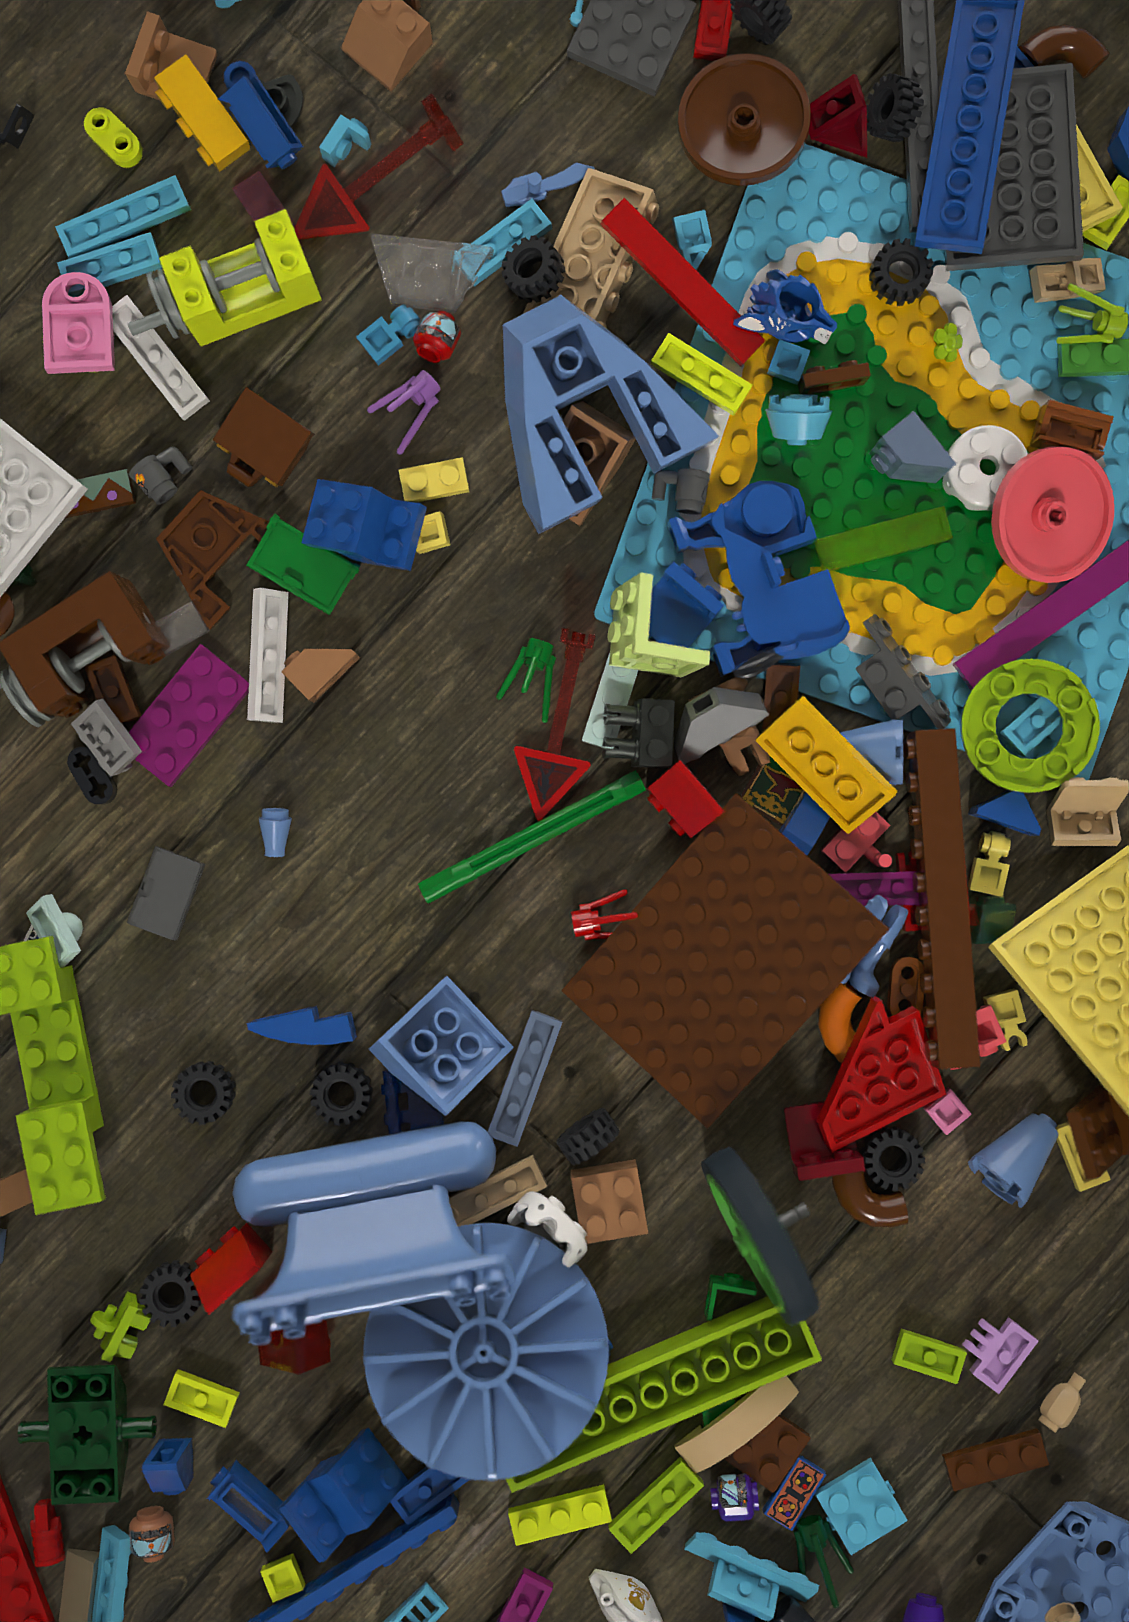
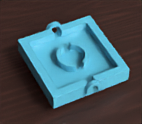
[815,1457,908,1555]

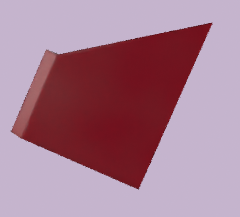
[809,74,868,158]

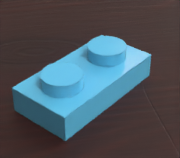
[1000,696,1062,757]

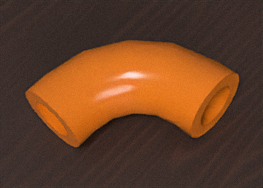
[818,982,862,1063]

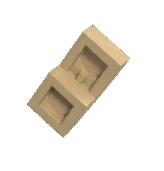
[1029,258,1106,303]

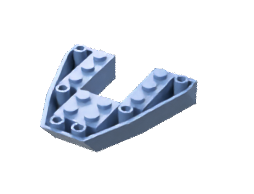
[503,295,719,534]

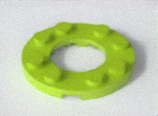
[960,659,1100,793]

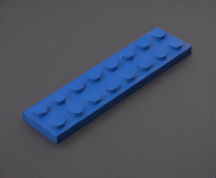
[914,0,1025,254]

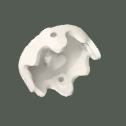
[943,425,1028,511]
[507,1191,587,1267]

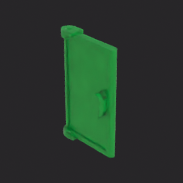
[246,514,360,616]

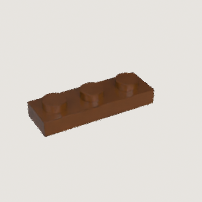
[942,1428,1049,1491]

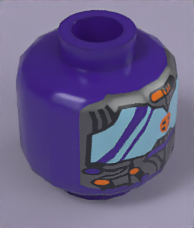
[710,1473,759,1522]

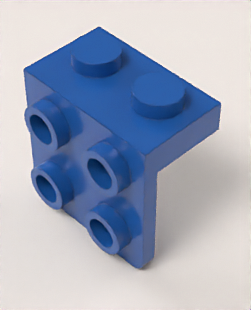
[649,561,724,648]

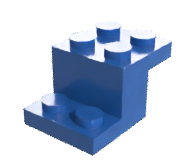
[301,479,427,571]
[278,1428,408,1563]

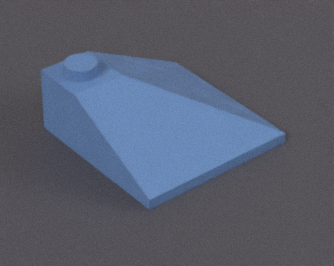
[369,976,514,1116]

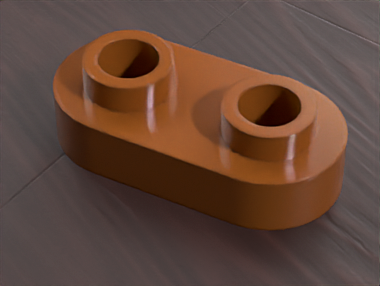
[887,956,924,1016]

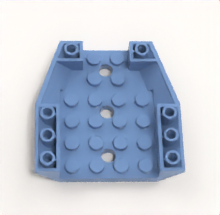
[975,1501,1129,1622]

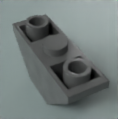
[674,687,769,764]

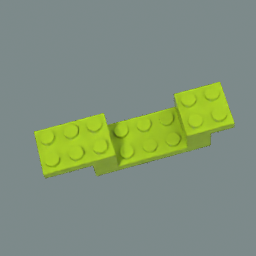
[0,936,106,1215]

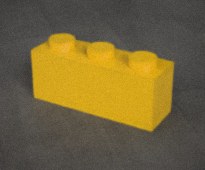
[154,54,250,172]

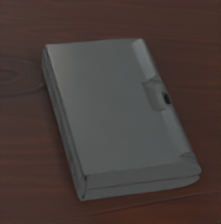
[127,846,206,941]

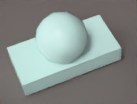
[26,894,83,968]

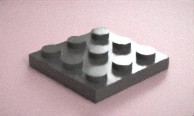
[567,0,697,97]

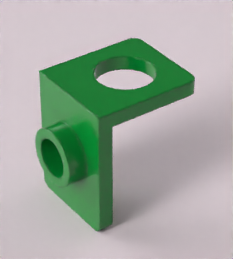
[704,1273,757,1321]

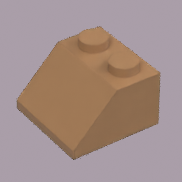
[341,0,433,92]

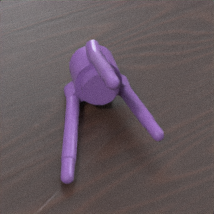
[367,370,441,454]

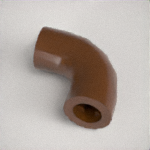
[1018,24,1110,79]
[831,1171,908,1227]

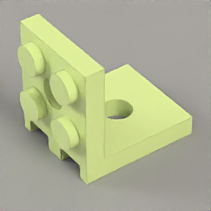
[608,572,710,677]

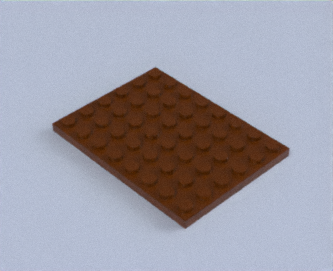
[561,794,890,1129]

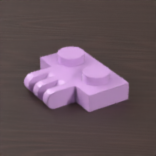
[962,1317,1038,1394]

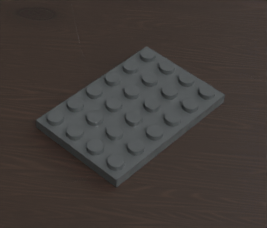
[938,63,1084,271]

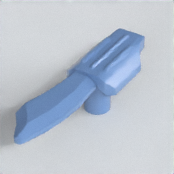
[501,162,595,207]

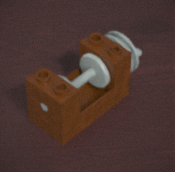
[0,571,172,727]

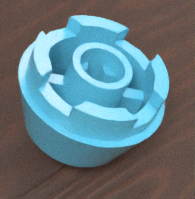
[765,394,832,445]

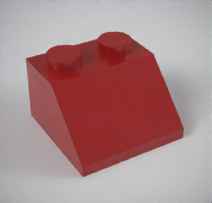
[646,760,725,838]
[190,1223,273,1315]

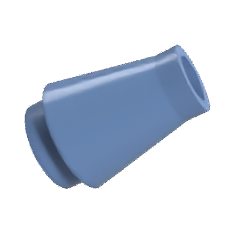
[259,808,292,857]

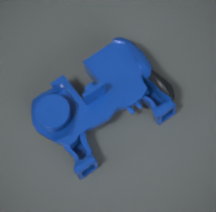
[667,481,850,678]

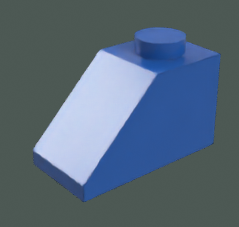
[142,1438,193,1495]

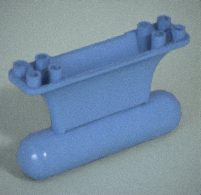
[233,1121,516,1345]

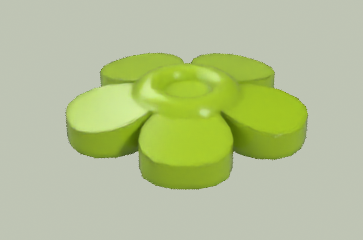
[933,323,963,362]

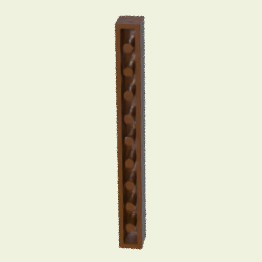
[903,728,980,1069]

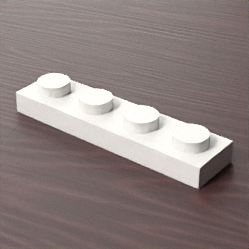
[112,295,209,421]
[247,588,288,723]

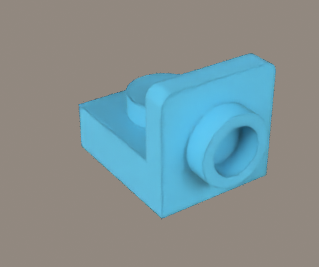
[319,115,371,167]

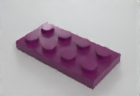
[128,644,249,787]

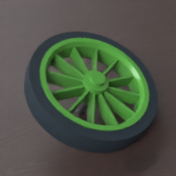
[701,1147,820,1326]

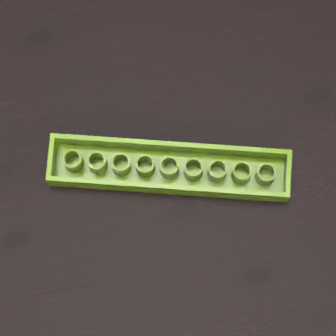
[506,1296,822,1493]

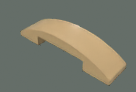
[674,1376,799,1474]

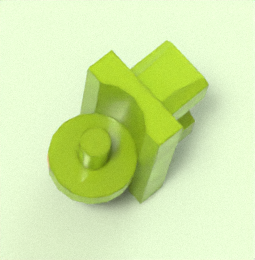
[90,1291,152,1362]

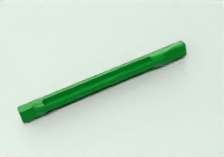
[418,770,646,904]

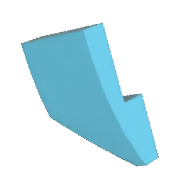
[672,210,712,270]

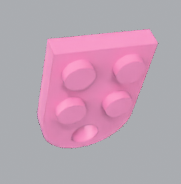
[42,272,115,374]

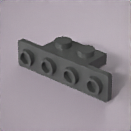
[855,614,951,729]

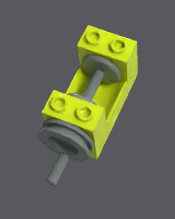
[127,209,322,346]

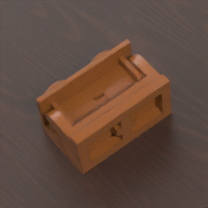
[1030,399,1114,461]

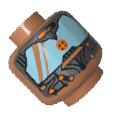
[129,1506,175,1563]

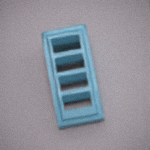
[383,1582,449,1622]

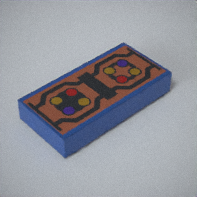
[762,1455,826,1531]

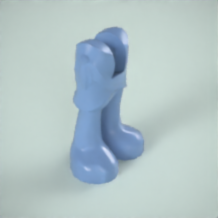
[841,895,908,997]

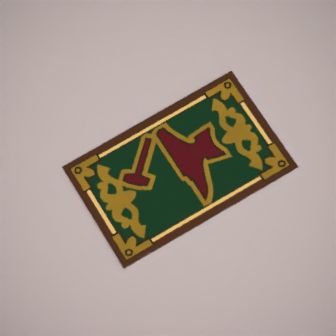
[740,756,805,826]

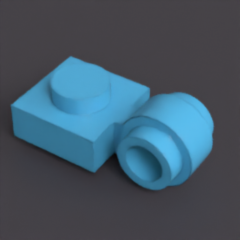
[356,305,420,366]

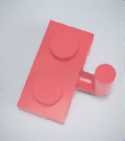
[820,812,892,873]

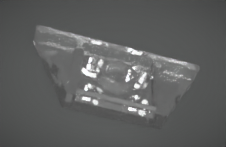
[371,233,494,313]

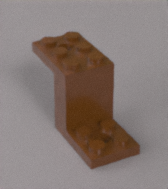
[1066,1083,1129,1179]

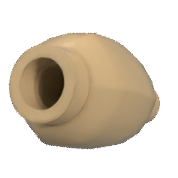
[1038,1372,1086,1433]

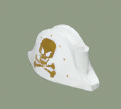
[588,1569,663,1622]

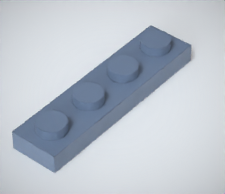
[488,1010,563,1147]

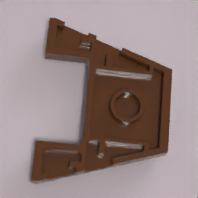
[156,490,269,630]

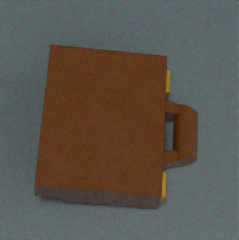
[213,387,315,487]

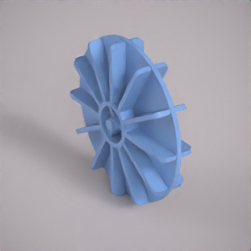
[363,1223,608,1481]

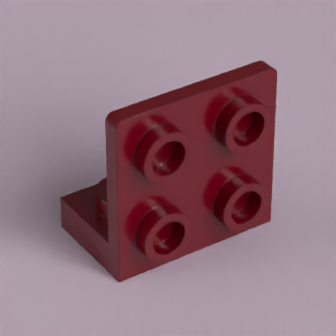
[783,1101,865,1181]

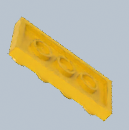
[755,695,897,834]

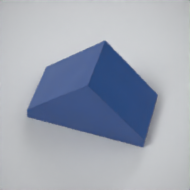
[968,790,1041,836]

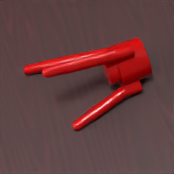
[571,889,638,941]

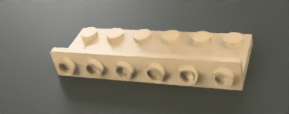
[523,168,659,328]

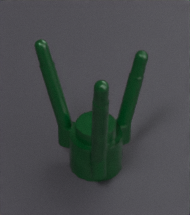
[793,1515,854,1608]

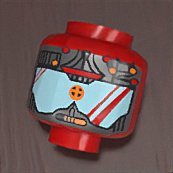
[413,311,461,363]

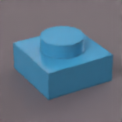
[767,339,811,385]

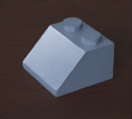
[869,411,956,483]

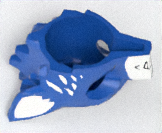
[733,269,838,344]

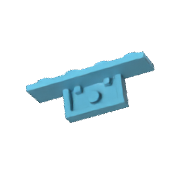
[684,1532,819,1622]

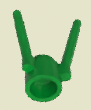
[496,638,556,723]

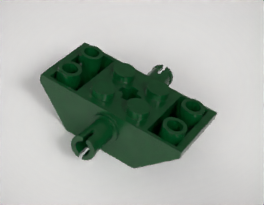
[18,1365,157,1505]

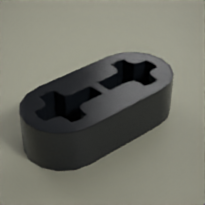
[67,747,117,805]

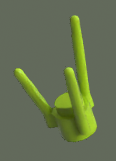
[1056,283,1129,344]

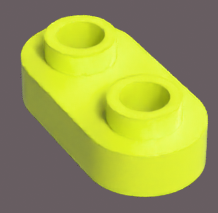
[84,107,143,168]

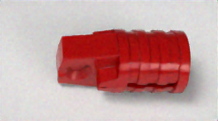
[30,1498,66,1567]

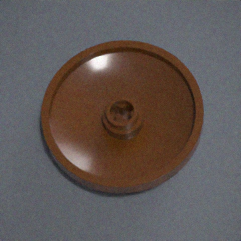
[678,54,811,186]

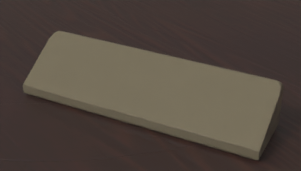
[59,1548,100,1622]

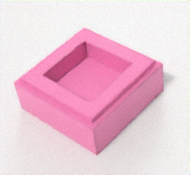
[923,1088,972,1135]

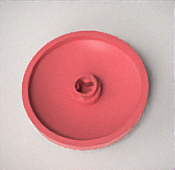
[992,447,1114,583]

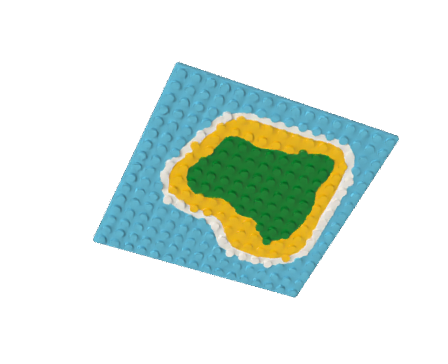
[594,144,1129,780]

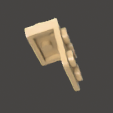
[1046,777,1129,846]

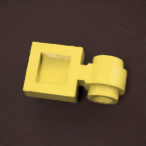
[968,831,1011,897]

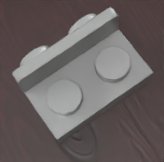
[71,699,142,777]

